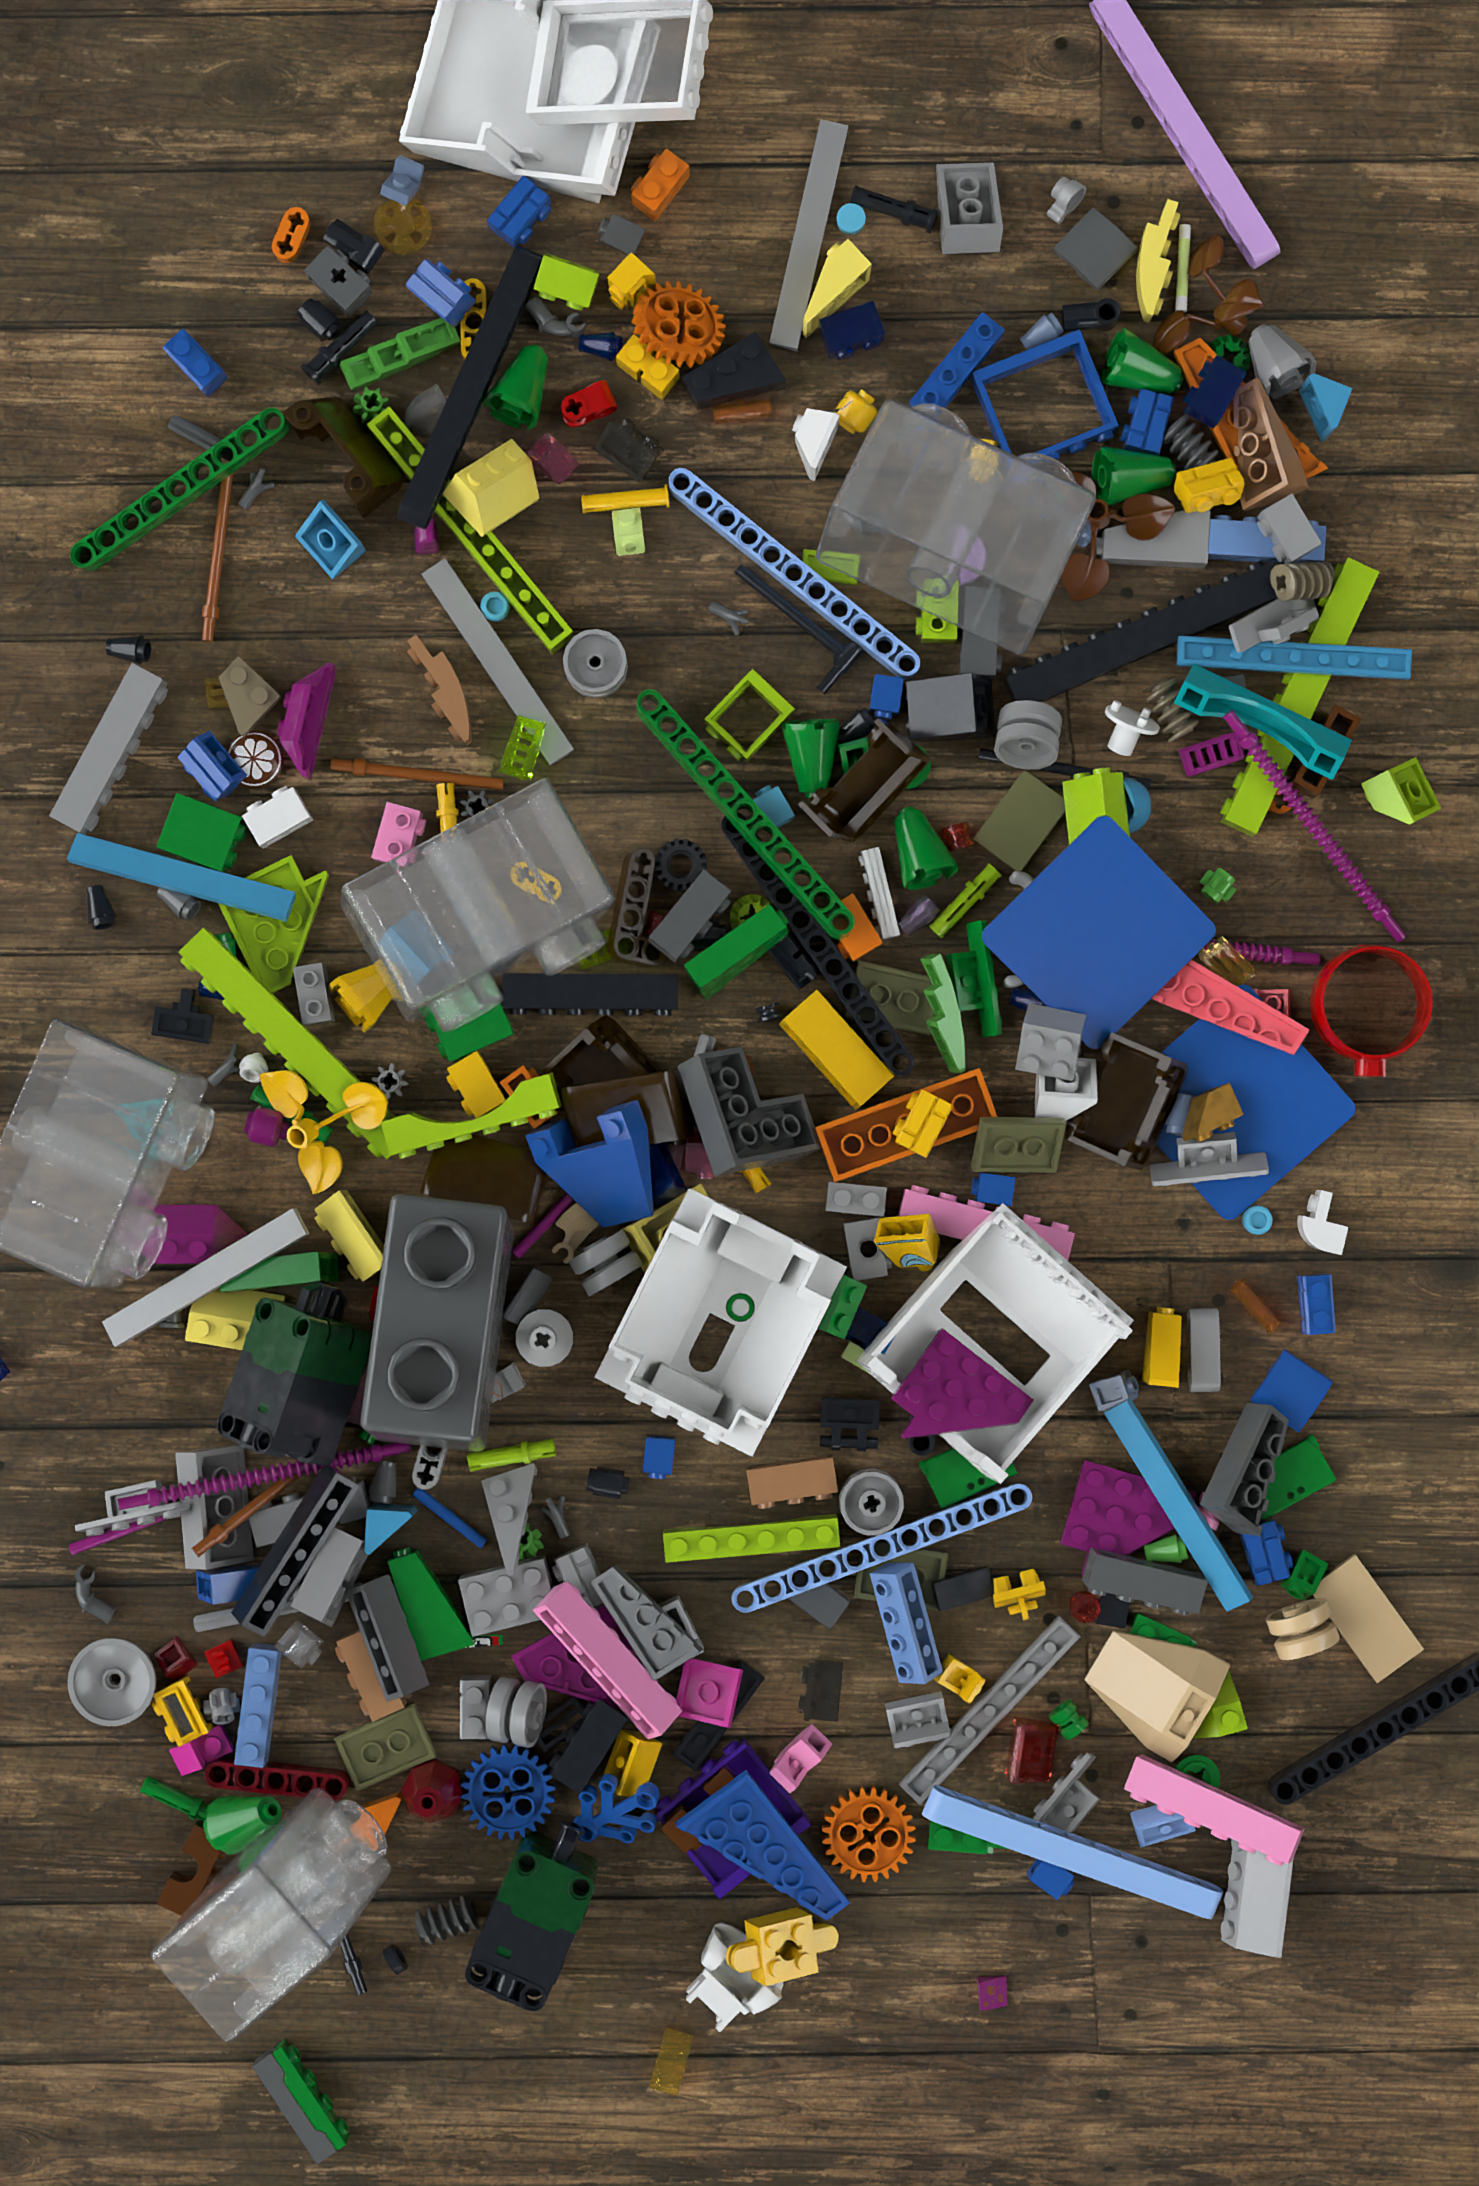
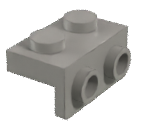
[885,1691,951,1748]

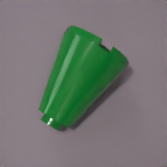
[1100,328,1184,395]
[483,344,548,430]
[1092,447,1176,505]
[782,719,840,798]
[894,806,959,891]
[203,1795,281,1855]

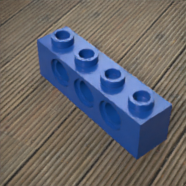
[908,312,1005,427]

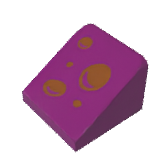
[977,1975,1008,2011]

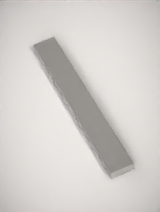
[769,119,849,351]
[421,558,574,766]
[102,1208,310,1347]
[899,1615,1080,1805]

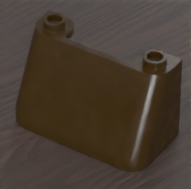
[282,396,403,518]
[542,1015,661,1088]
[1065,1032,1188,1170]
[560,1068,694,1147]
[420,1134,549,1224]

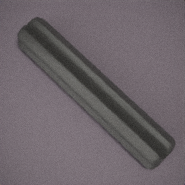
[168,415,243,467]

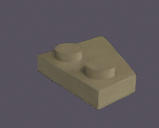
[219,656,282,737]

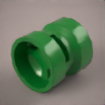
[1048,1699,1089,1741]

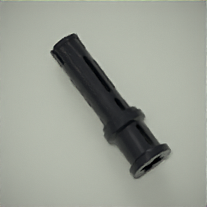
[850,185,939,234]
[300,310,378,386]

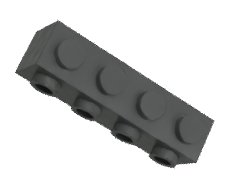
[1082,1547,1208,1616]
[346,1574,430,1702]

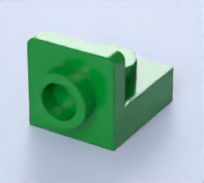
[1280,1549,1328,1600]

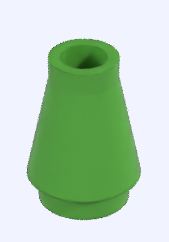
[1144,1534,1188,1563]

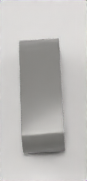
[1187,1308,1221,1392]

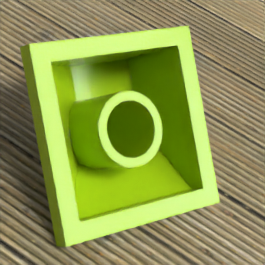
[1361,757,1442,825]
[1192,1670,1248,1739]

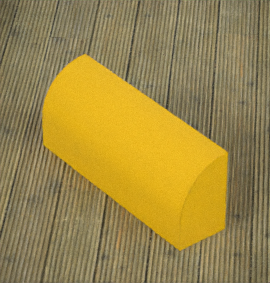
[779,990,894,1110]

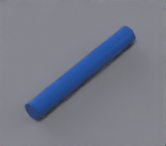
[412,1488,488,1549]

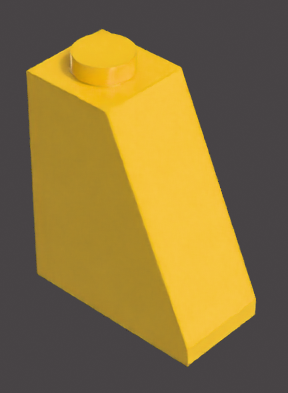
[1142,1307,1182,1388]

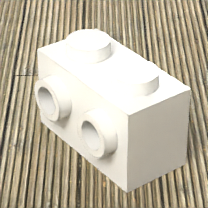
[242,786,313,849]

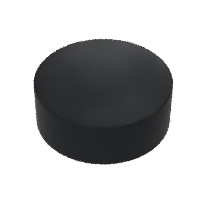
[383,1944,408,1975]

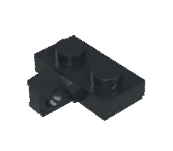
[151,988,215,1044]

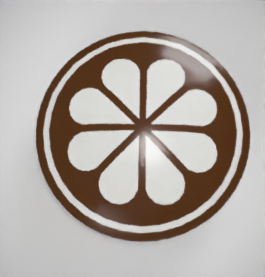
[227,731,284,789]

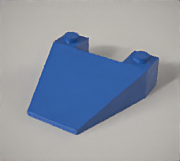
[525,1100,654,1228]

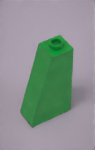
[684,904,789,1000]
[220,1252,340,1292]
[387,1547,476,1661]

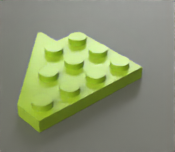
[218,855,329,994]

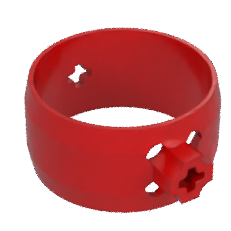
[1310,944,1433,1077]

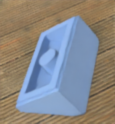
[1130,1805,1196,1848]

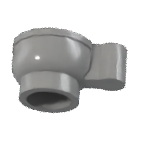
[1047,177,1087,224]

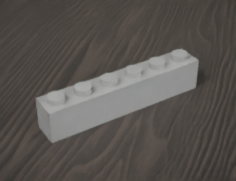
[49,663,168,835]

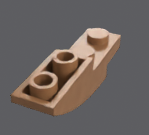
[407,635,472,745]

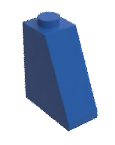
[196,1564,261,1604]

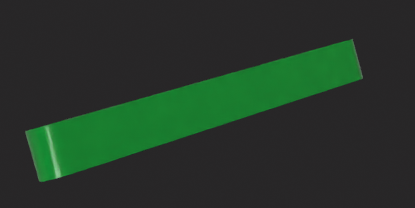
[70,408,290,571]

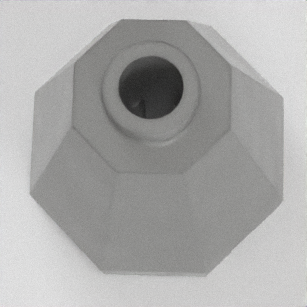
[1249,324,1317,399]

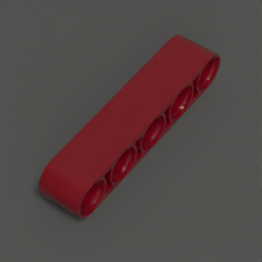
[204,1757,350,1801]

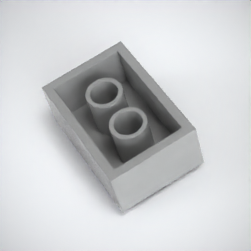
[290,1527,368,1627]
[458,1554,553,1637]

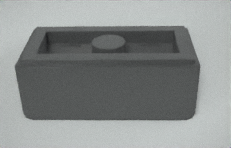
[503,1267,553,1325]
[788,1570,851,1629]

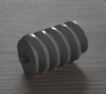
[1163,413,1224,470]
[415,1895,479,1947]

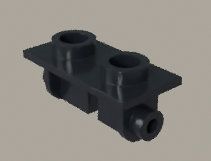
[768,932,819,990]

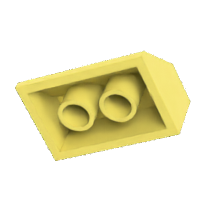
[443,439,539,537]
[314,1190,384,1282]
[185,1288,286,1350]

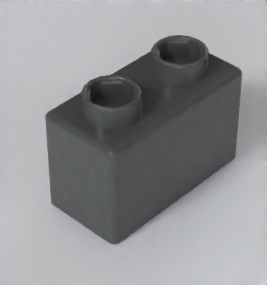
[360,1194,514,1452]

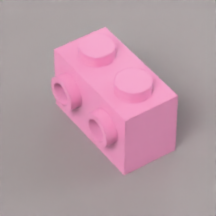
[371,802,426,869]

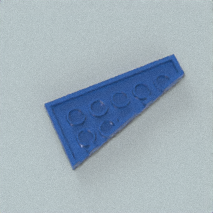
[675,1770,850,1921]

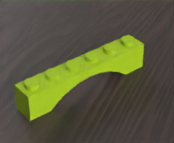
[381,1072,562,1159]
[663,1514,840,1563]

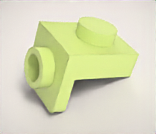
[612,507,645,556]

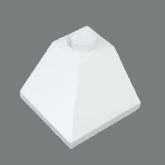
[792,408,840,481]
[1035,1058,1098,1121]

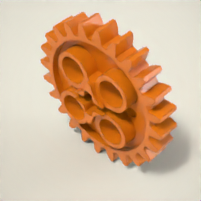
[632,281,726,368]
[821,1785,916,1882]

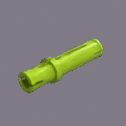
[929,863,1002,939]
[467,1438,556,1472]

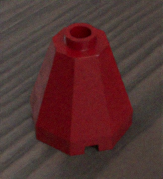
[401,1759,465,1823]

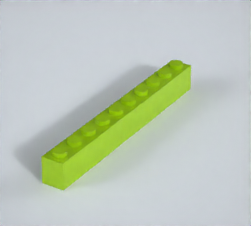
[367,406,574,655]
[1220,557,1379,837]
[178,927,396,1159]

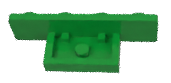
[945,920,1002,1038]

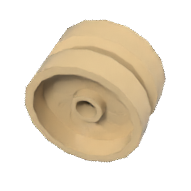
[1265,1598,1340,1660]

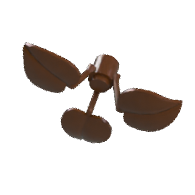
[1153,234,1264,355]
[1048,470,1175,602]

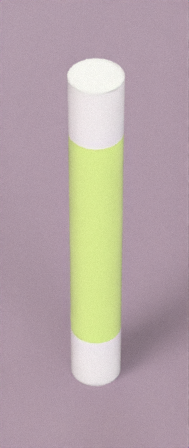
[1175,224,1191,313]

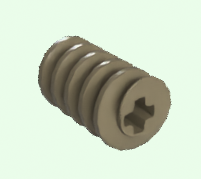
[1270,561,1334,601]
[1142,678,1199,743]

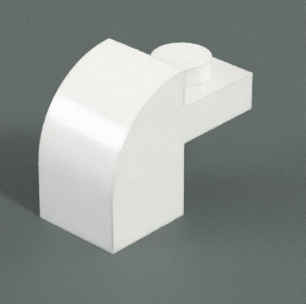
[1297,1190,1348,1255]

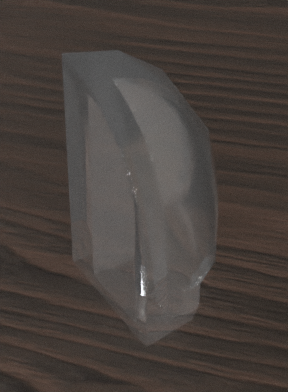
[405,384,446,433]

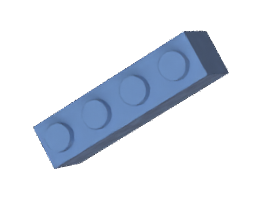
[1208,515,1326,564]
[234,1642,283,1768]

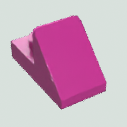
[169,1725,234,1776]

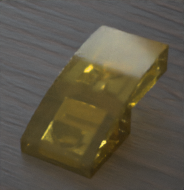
[649,2028,694,2096]

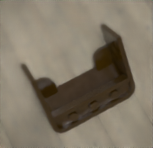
[798,718,930,842]

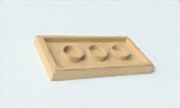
[1313,1554,1424,1683]

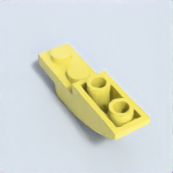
[1136,199,1180,323]

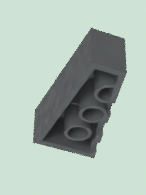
[1200,1403,1289,1536]

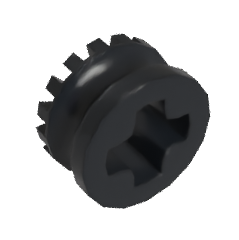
[755,1002,783,1023]

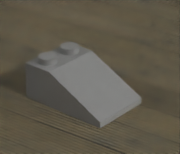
[936,162,1003,254]

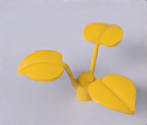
[259,1070,388,1194]

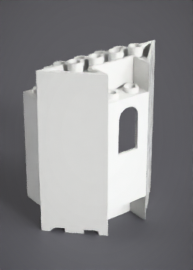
[594,1188,847,1457]

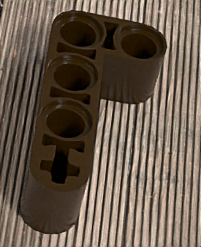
[607,848,666,968]

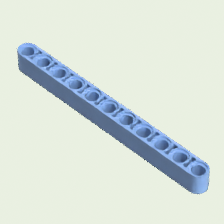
[668,468,920,680]
[731,1484,1032,1613]
[922,1785,1224,1919]

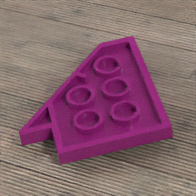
[891,1328,1034,1439]
[1060,1459,1196,1576]
[511,1604,647,1710]

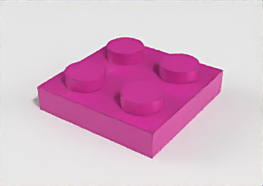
[676,1658,743,1728]

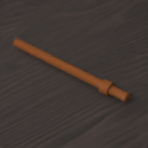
[201,473,233,642]
[330,758,504,790]
[191,1447,338,1558]

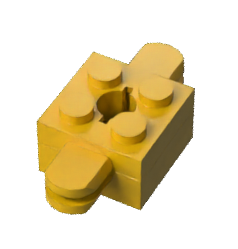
[726,1907,839,1986]

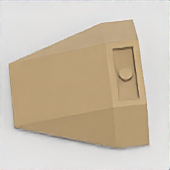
[1085,1630,1230,1762]

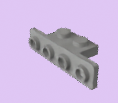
[1229,598,1319,653]
[1149,1132,1269,1186]
[75,1480,190,1537]
[1033,1753,1100,1833]

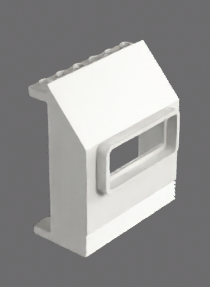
[856,1203,1134,1484]

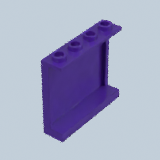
[654,1738,811,1899]

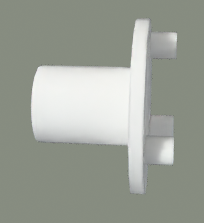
[1105,700,1160,756]
[516,1309,573,1367]

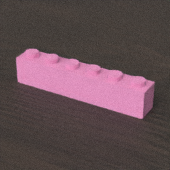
[897,1185,1075,1261]
[533,1581,682,1740]
[1124,1754,1305,1866]

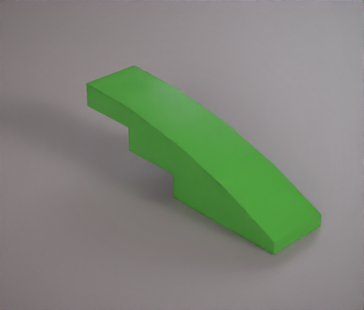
[340,318,461,391]
[920,954,965,1073]

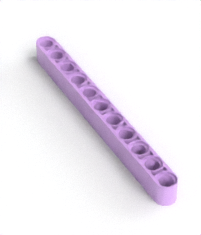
[1089,0,1280,269]

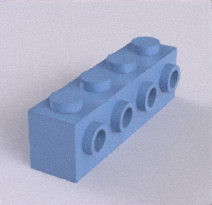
[870,1562,943,1684]

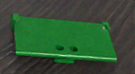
[1261,1434,1337,1521]
[918,1448,1018,1509]

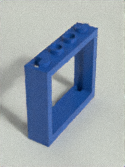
[970,329,1119,475]

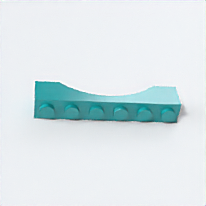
[1174,663,1352,780]

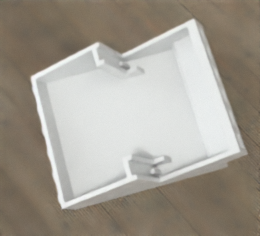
[399,0,661,204]

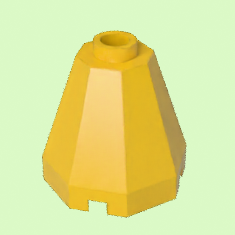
[328,961,402,1033]

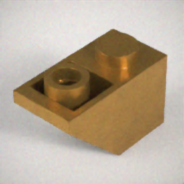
[1182,1083,1244,1142]

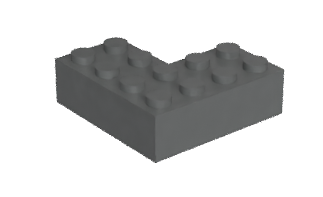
[678,1047,821,1177]

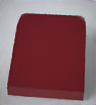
[154,1637,198,1681]

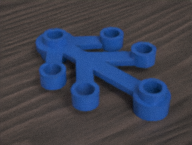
[573,1774,660,1843]

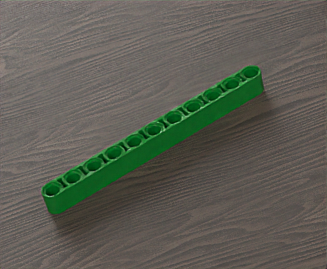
[636,689,855,940]

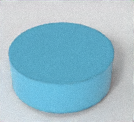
[836,203,866,235]
[480,592,510,622]
[1242,1206,1273,1235]

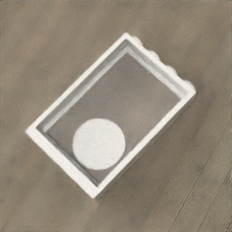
[526,0,713,125]

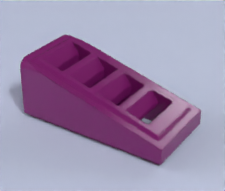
[414,516,440,555]
[1178,732,1245,778]

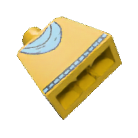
[874,1214,940,1272]

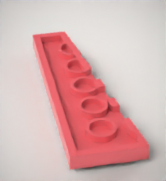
[1151,960,1310,1055]

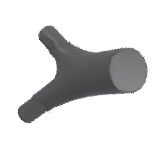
[238,468,275,510]
[708,601,749,635]
[207,1044,240,1087]
[541,1496,570,1538]

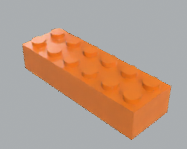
[815,1068,998,1182]

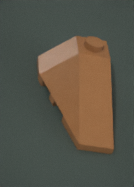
[1233,378,1309,511]

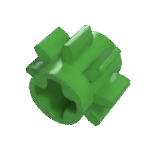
[353,386,388,423]
[1199,868,1236,904]
[519,1523,544,1562]

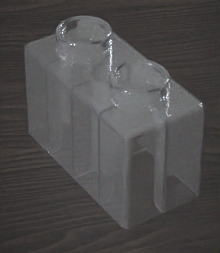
[816,399,1096,654]
[340,778,615,1032]
[0,1018,214,1288]
[150,1788,391,2042]

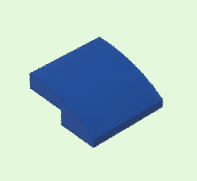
[1250,1349,1333,1433]

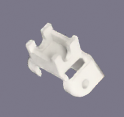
[686,1922,783,2032]

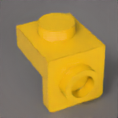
[934,1654,985,1704]

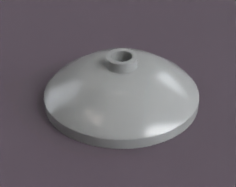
[67,1638,156,1726]

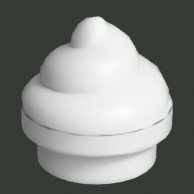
[239,1052,269,1083]

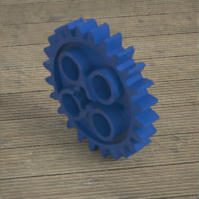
[461,1743,556,1840]

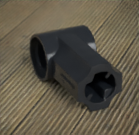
[323,219,385,274]
[1062,298,1121,332]

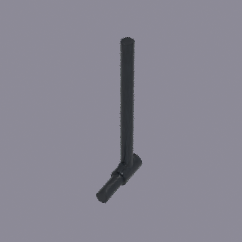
[734,564,863,695]

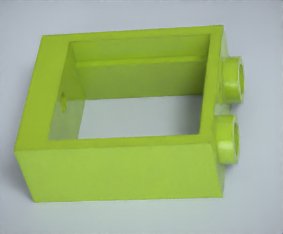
[705,669,795,763]

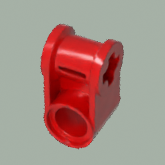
[561,380,618,428]

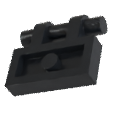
[819,1397,880,1452]

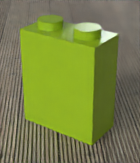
[1062,768,1130,845]

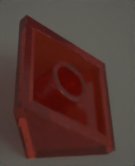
[1005,1717,1059,1784]

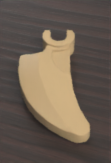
[552,1202,599,1263]

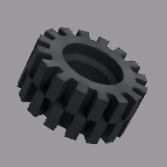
[655,838,707,892]

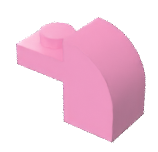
[769,1724,832,1793]

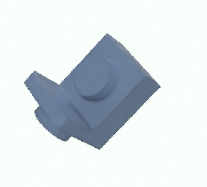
[380,155,424,206]
[1089,1369,1139,1412]

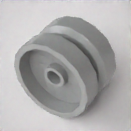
[563,629,628,699]
[994,700,1062,770]
[568,1229,643,1296]
[839,1467,904,1536]
[486,1676,547,1748]

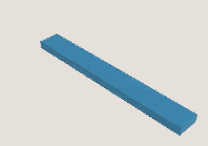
[1176,636,1412,680]
[67,833,296,922]
[1104,1398,1253,1612]

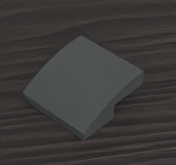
[1053,207,1137,291]

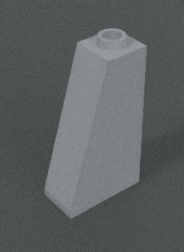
[1096,510,1210,569]

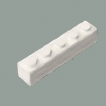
[858,847,900,940]

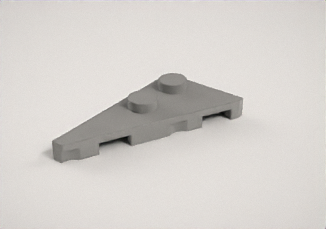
[481,1463,537,1576]

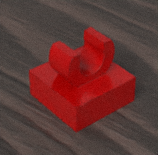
[204,1638,244,1678]

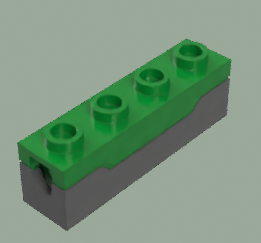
[252,2039,350,2164]

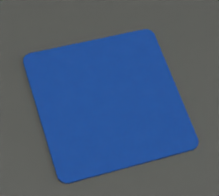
[982,815,1216,1049]
[1157,984,1355,1220]

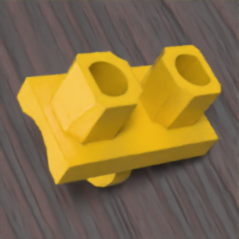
[993,1569,1046,1620]

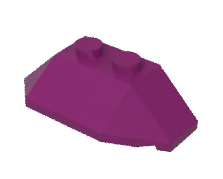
[277,663,337,780]
[131,1205,248,1264]

